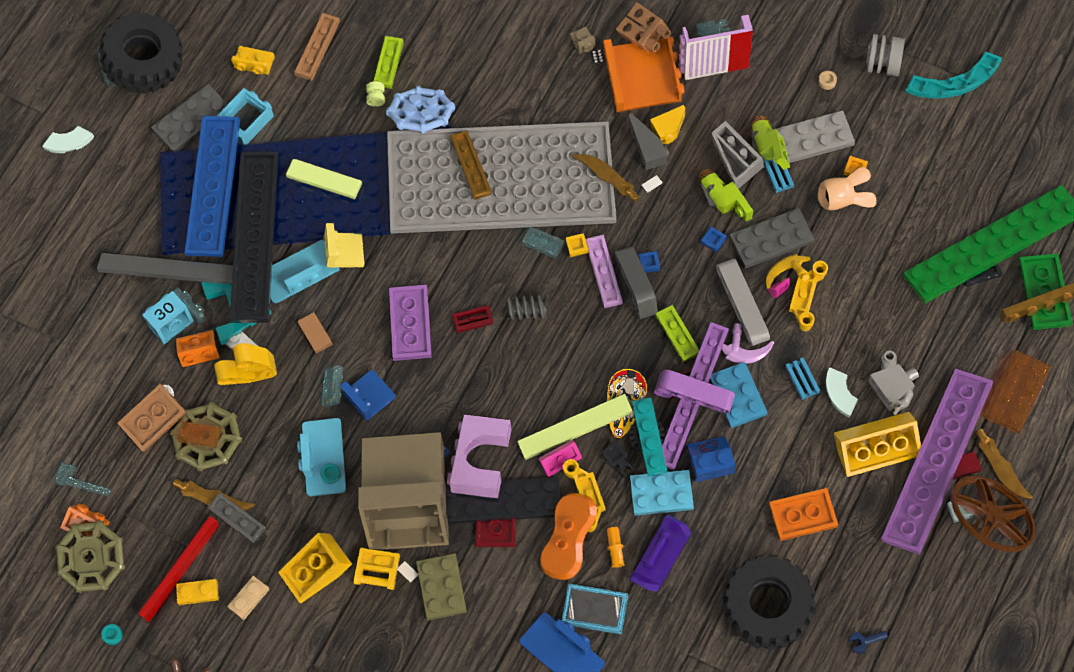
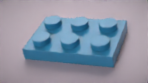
[710,362,768,428]

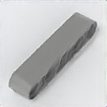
[716,259,770,346]

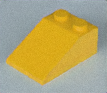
[278,533,352,603]

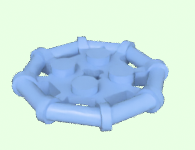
[386,86,455,134]

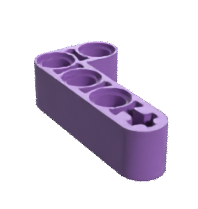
[654,370,735,413]

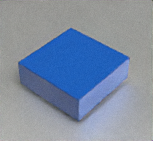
[701,227,727,253]
[638,251,660,273]

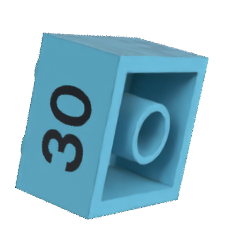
[142,291,194,344]

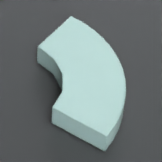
[43,126,94,153]
[826,367,858,418]

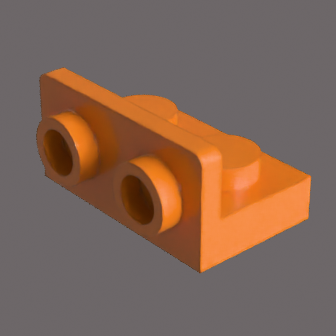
[176,330,219,367]
[60,504,110,538]

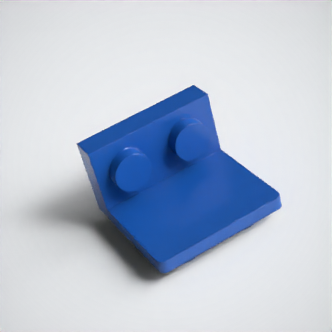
[340,370,396,421]

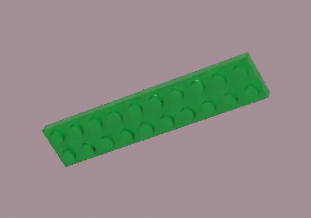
[903,185,1074,304]

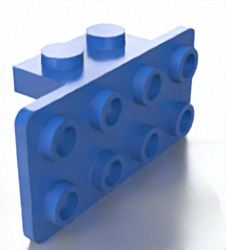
[520,613,605,672]

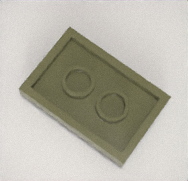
[416,553,467,621]

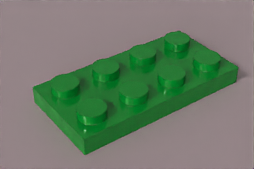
[1019,253,1073,330]

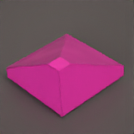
[767,278,790,298]

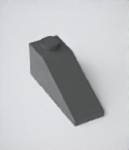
[628,114,669,170]

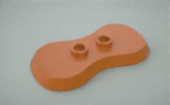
[540,493,597,580]

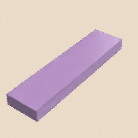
[586,235,623,308]

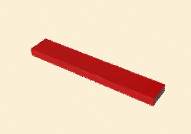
[139,516,219,623]

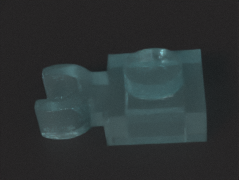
[696,19,730,37]

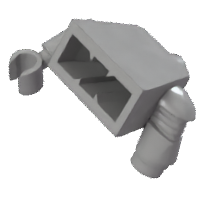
[868,351,919,415]

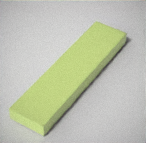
[286,159,362,199]

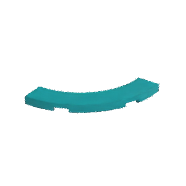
[905,51,1002,98]

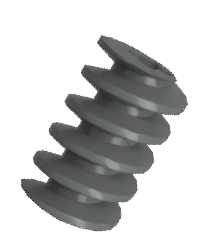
[508,295,547,320]

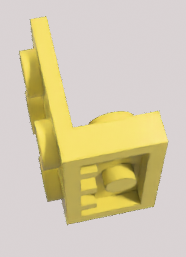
[324,223,364,267]

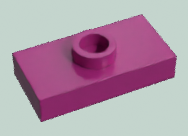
[538,440,582,477]

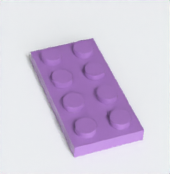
[389,285,432,361]

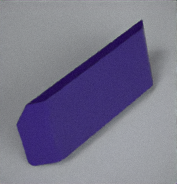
[630,515,691,591]

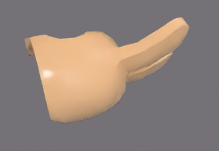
[818,167,877,211]

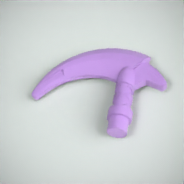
[721,323,774,364]

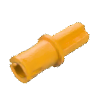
[607,527,624,568]

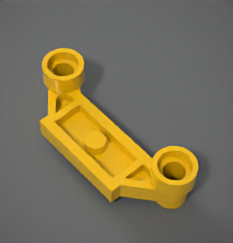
[789,261,828,331]
[563,459,605,532]

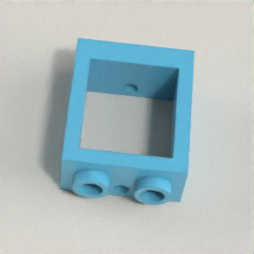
[217,88,274,147]

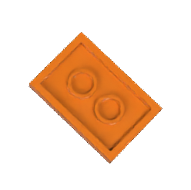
[769,488,838,541]

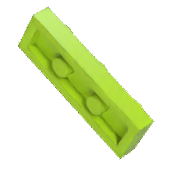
[374,36,404,89]
[656,305,700,363]

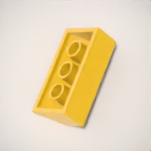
[834,412,921,477]

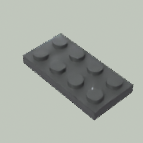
[151,84,228,154]
[730,208,815,269]

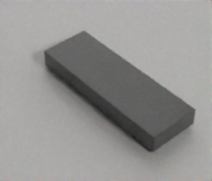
[207,492,266,543]

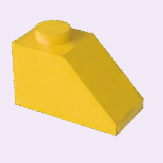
[650,105,685,144]

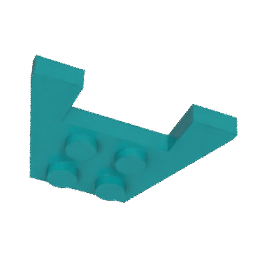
[202,282,272,345]

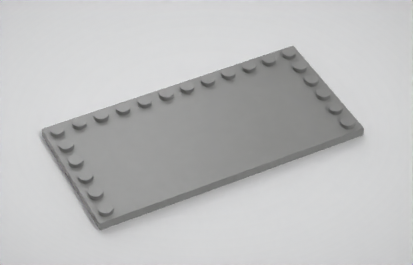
[387,122,616,233]

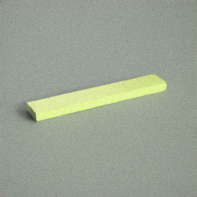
[518,394,633,460]

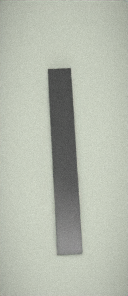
[97,253,233,285]

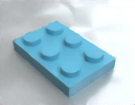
[630,470,694,516]

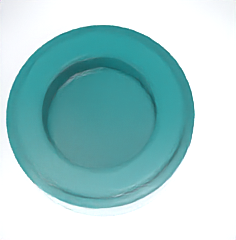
[320,463,341,484]
[101,624,123,645]

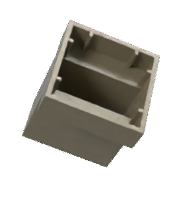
[358,432,449,550]

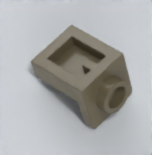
[570,27,595,54]

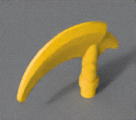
[766,254,810,289]

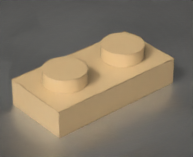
[227,576,270,620]

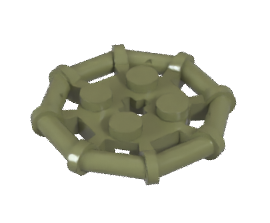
[170,402,242,471]
[55,520,125,593]

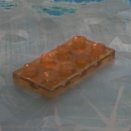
[983,350,1052,434]

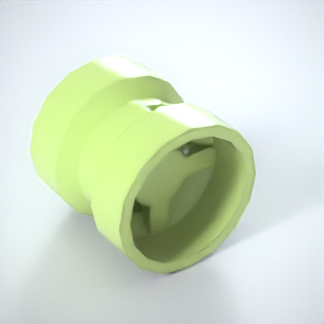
[366,82,385,106]

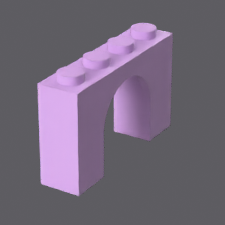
[447,415,511,498]

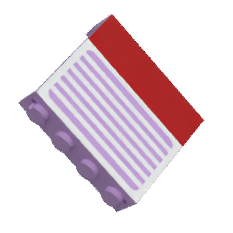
[678,15,753,80]

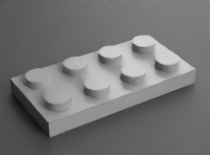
[773,111,855,163]

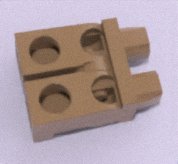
[616,2,671,53]

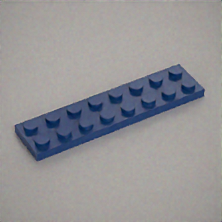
[185,116,240,257]

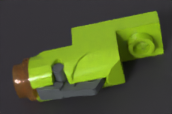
[752,116,790,170]
[698,169,753,222]

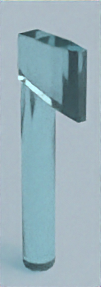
[55,463,111,497]

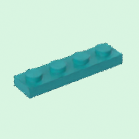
[632,398,667,477]

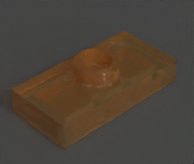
[178,422,221,448]

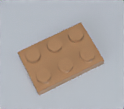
[118,384,187,452]

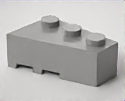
[712,121,764,189]

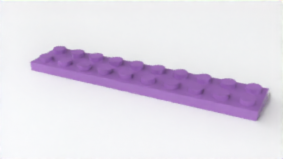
[881,369,993,555]

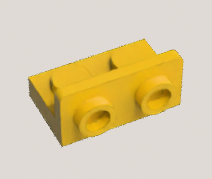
[231,46,275,75]

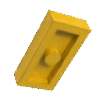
[176,579,219,605]

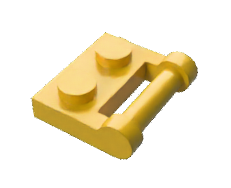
[354,548,400,590]

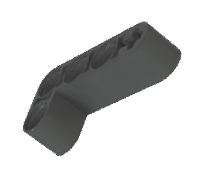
[614,246,658,320]

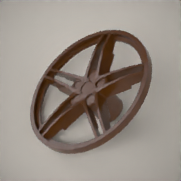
[951,476,1036,552]

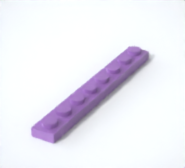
[662,322,729,471]

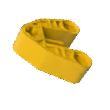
[214,343,277,385]

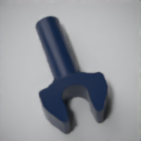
[848,631,888,654]

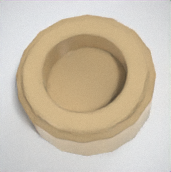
[818,71,837,90]

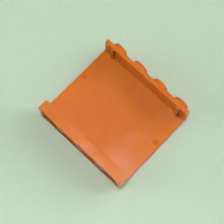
[604,36,685,112]

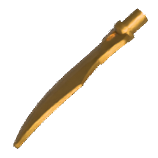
[572,154,640,202]
[976,429,1033,499]
[173,479,255,511]

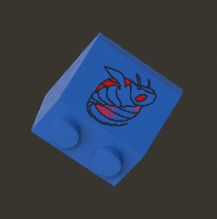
[687,436,735,482]

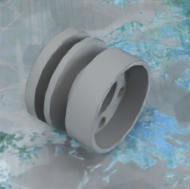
[866,34,905,76]

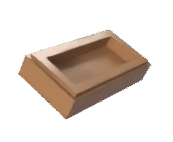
[297,312,333,354]

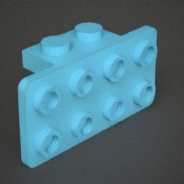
[270,240,340,303]
[297,418,346,496]

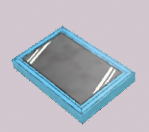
[562,584,628,634]

